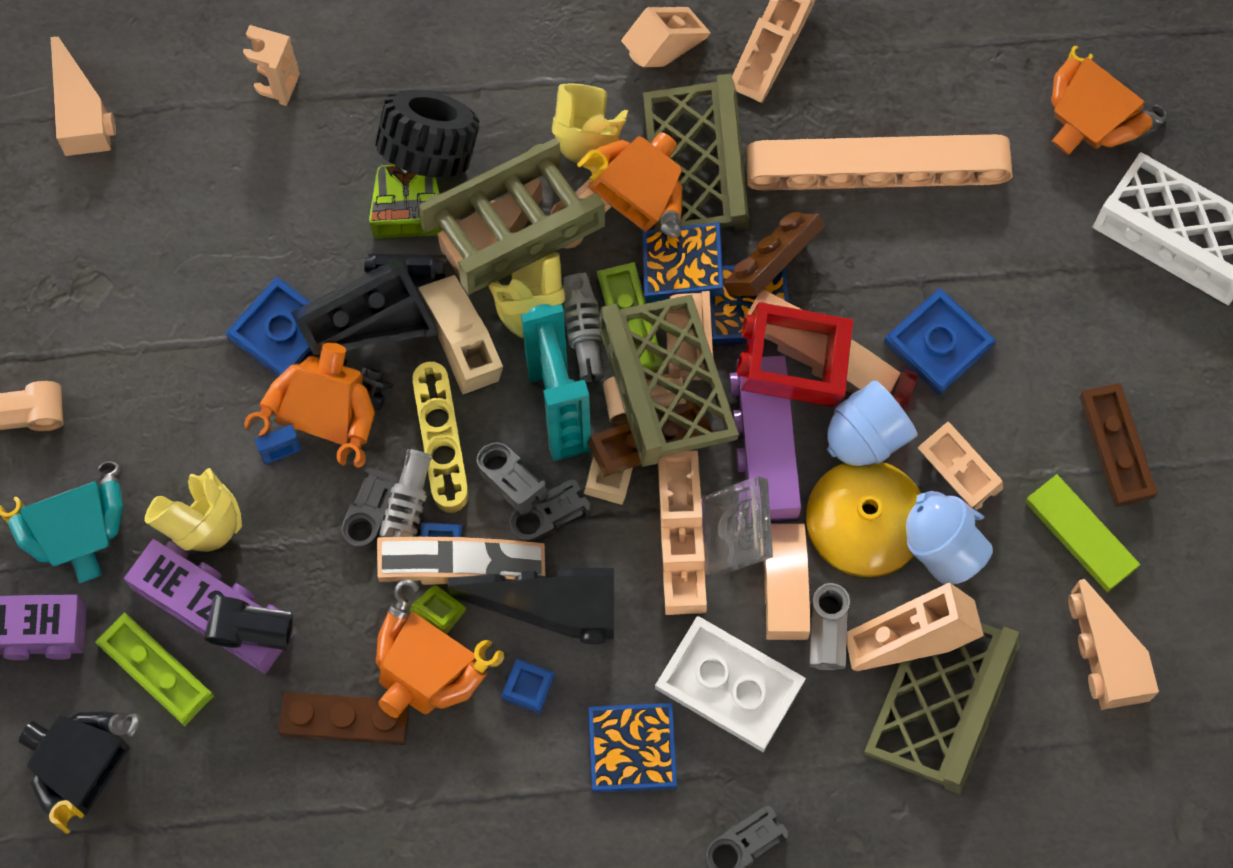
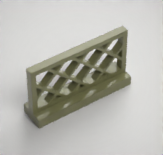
[643,73,750,231]
[598,294,739,467]
[864,623,1020,795]

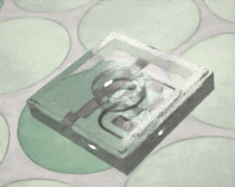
[701,476,773,577]

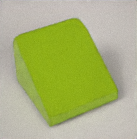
[409,584,466,635]

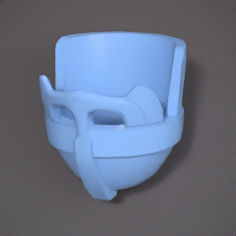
[826,380,918,466]
[906,491,993,585]

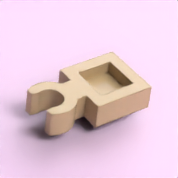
[583,457,633,505]

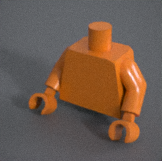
[244,343,375,468]

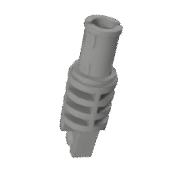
[563,273,605,382]
[380,449,432,538]

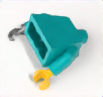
[0,461,124,583]

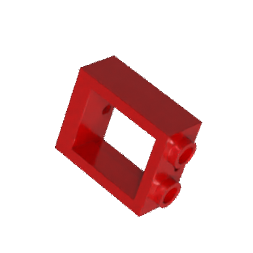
[737,302,854,407]

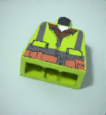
[369,165,442,239]

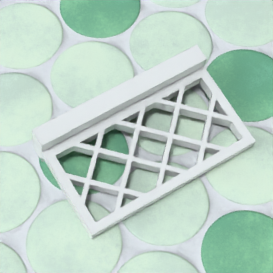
[1092,152,1233,306]

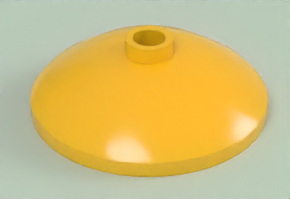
[806,462,921,577]

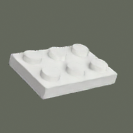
[655,616,806,752]

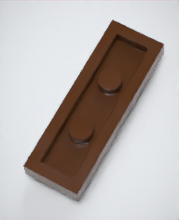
[723,212,825,296]
[1079,383,1158,507]
[587,402,713,477]
[279,692,410,745]

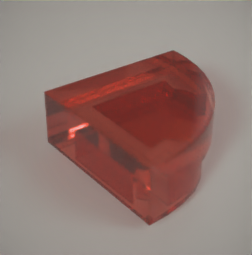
[894,368,918,409]

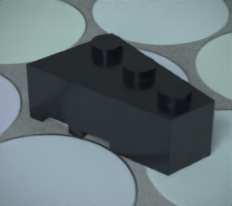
[291,258,439,355]

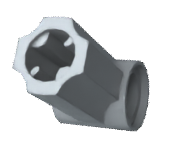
[809,583,850,670]

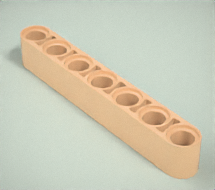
[745,134,1013,191]

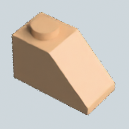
[621,7,711,67]

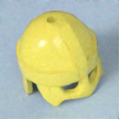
[552,83,628,170]
[488,252,565,338]
[145,468,242,552]

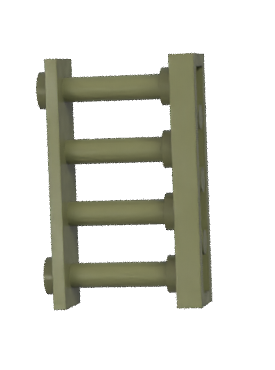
[419,138,605,295]

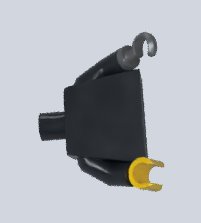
[19,711,141,834]

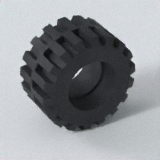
[375,89,480,178]

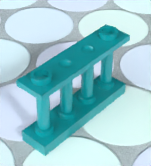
[521,304,591,462]

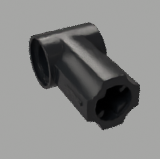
[204,596,294,650]

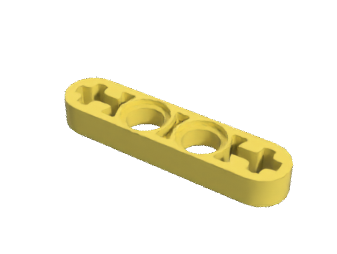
[413,362,469,513]

